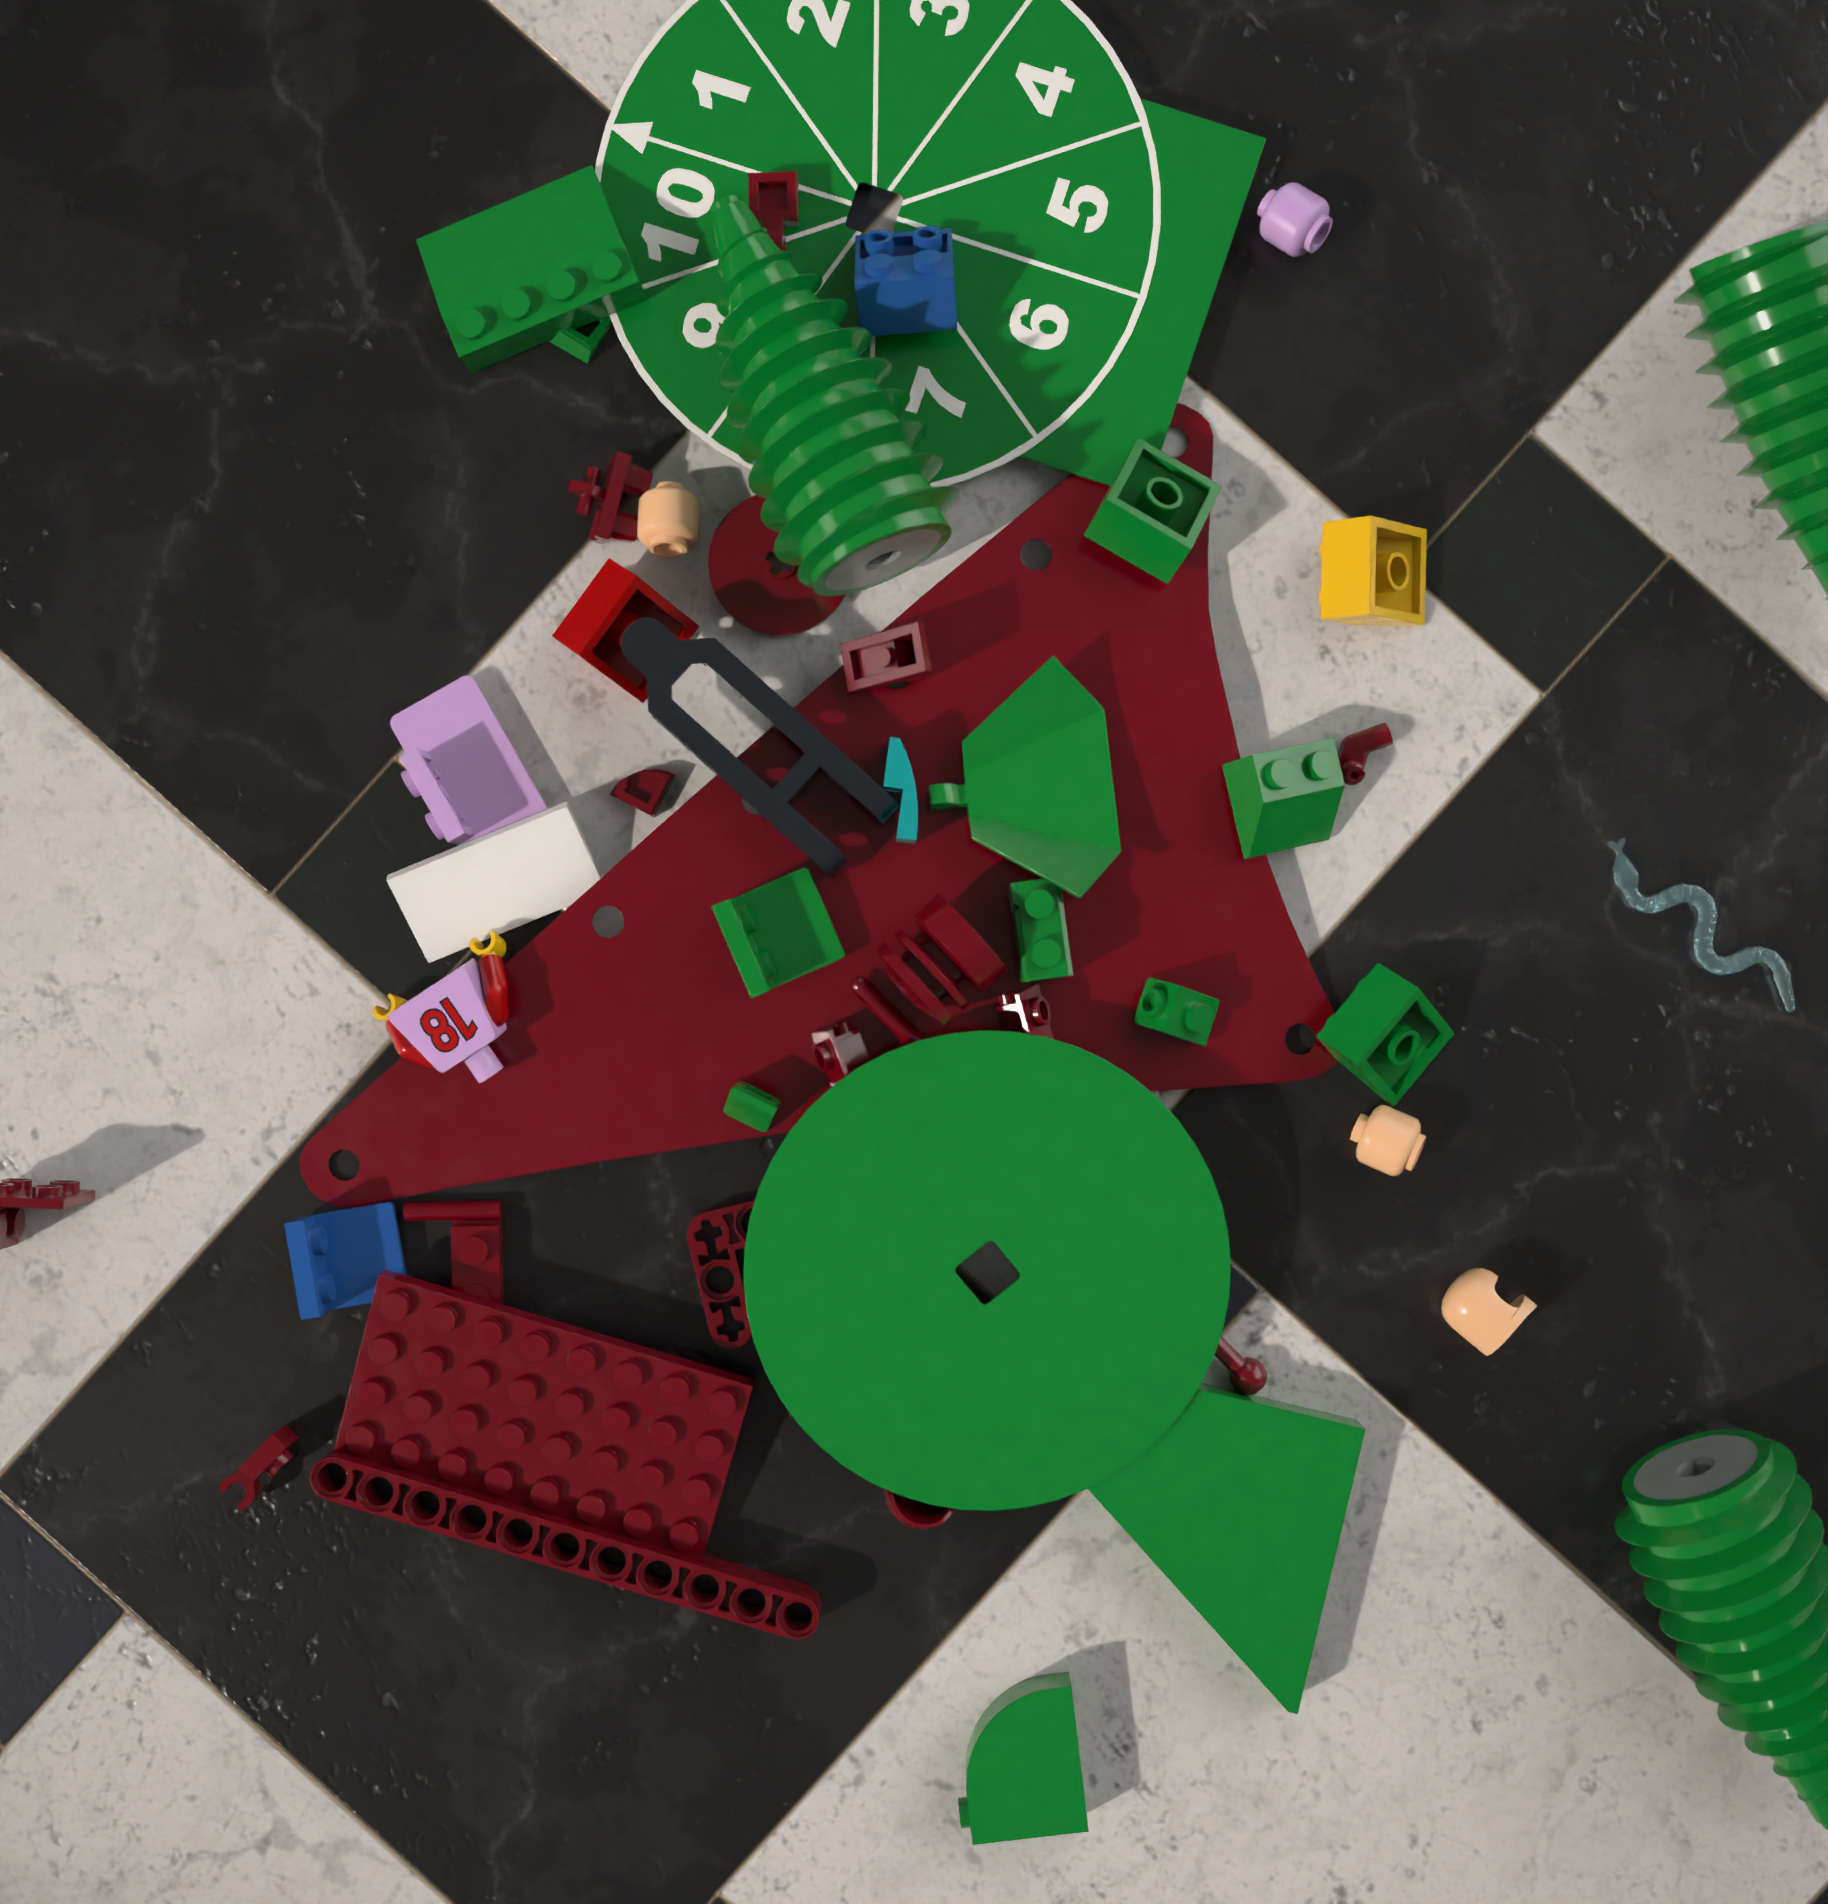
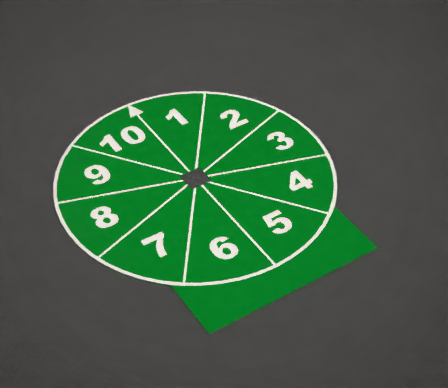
[595,0,1266,487]

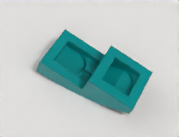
[883,737,918,844]

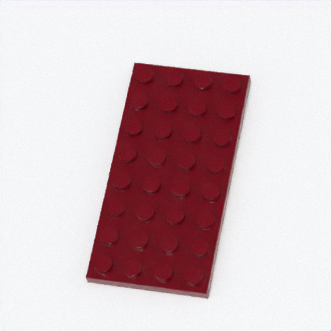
[334,1269,755,1558]

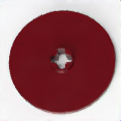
[708,495,845,636]

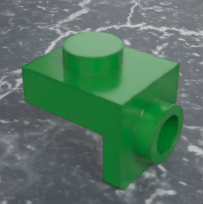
[1134,977,1220,1046]

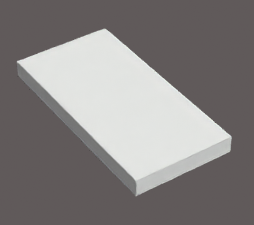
[386,801,602,963]

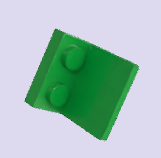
[711,868,845,998]

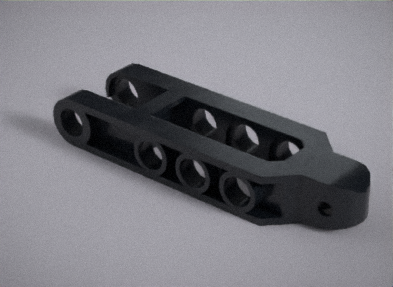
[620,617,899,879]

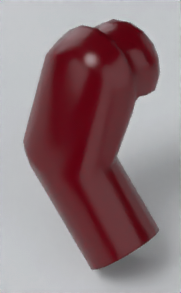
[1337,722,1393,785]

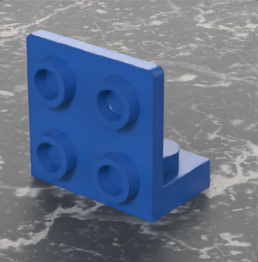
[284,1202,407,1320]

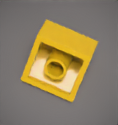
[1319,516,1427,626]

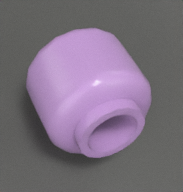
[1257,182,1333,257]

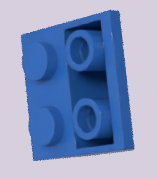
[855,226,958,336]

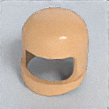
[1441,1268,1537,1356]

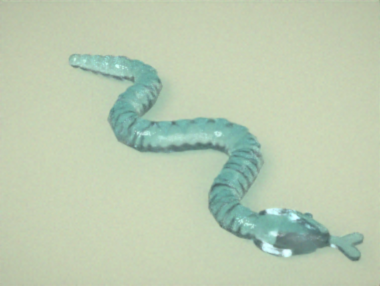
[1608,838,1796,1012]

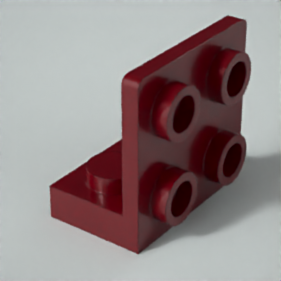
[0,1178,96,1250]

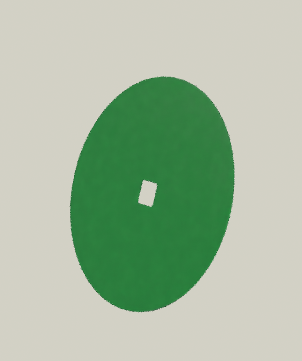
[743,1030,1231,1511]

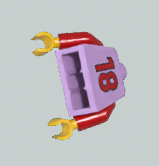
[372,930,509,1084]

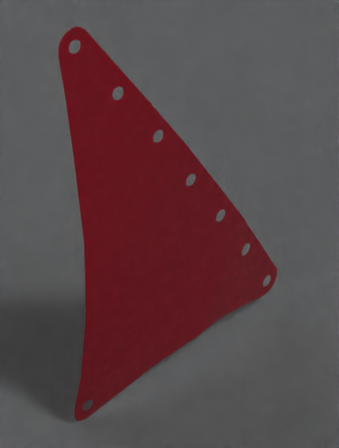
[299,403,1338,1207]

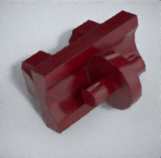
[567,451,653,544]

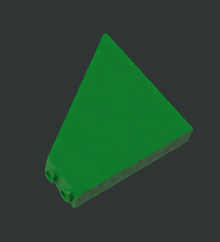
[1088,1383,1366,1714]

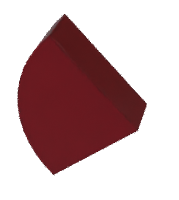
[610,769,676,817]

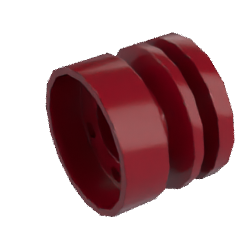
[876,894,1008,1027]

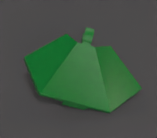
[929,655,1121,899]

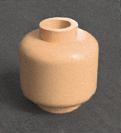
[637,481,701,558]
[1350,1105,1427,1176]

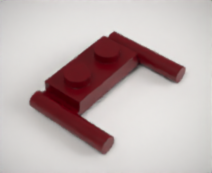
[403,1200,504,1305]

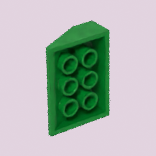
[416,165,648,373]

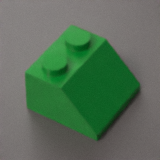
[1083,438,1222,584]
[1222,738,1345,859]
[1316,963,1455,1107]

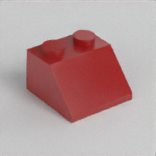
[552,558,700,703]

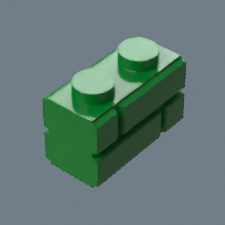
[1007,879,1073,982]

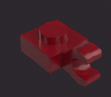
[748,171,799,252]
[219,1425,299,1511]

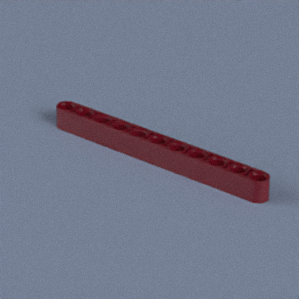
[310,1449,822,1640]

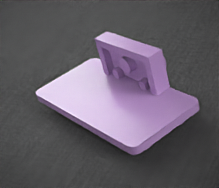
[390,676,549,846]

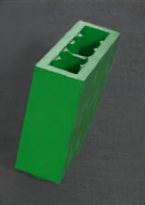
[958,1671,1089,1845]

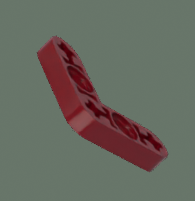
[687,1198,756,1349]

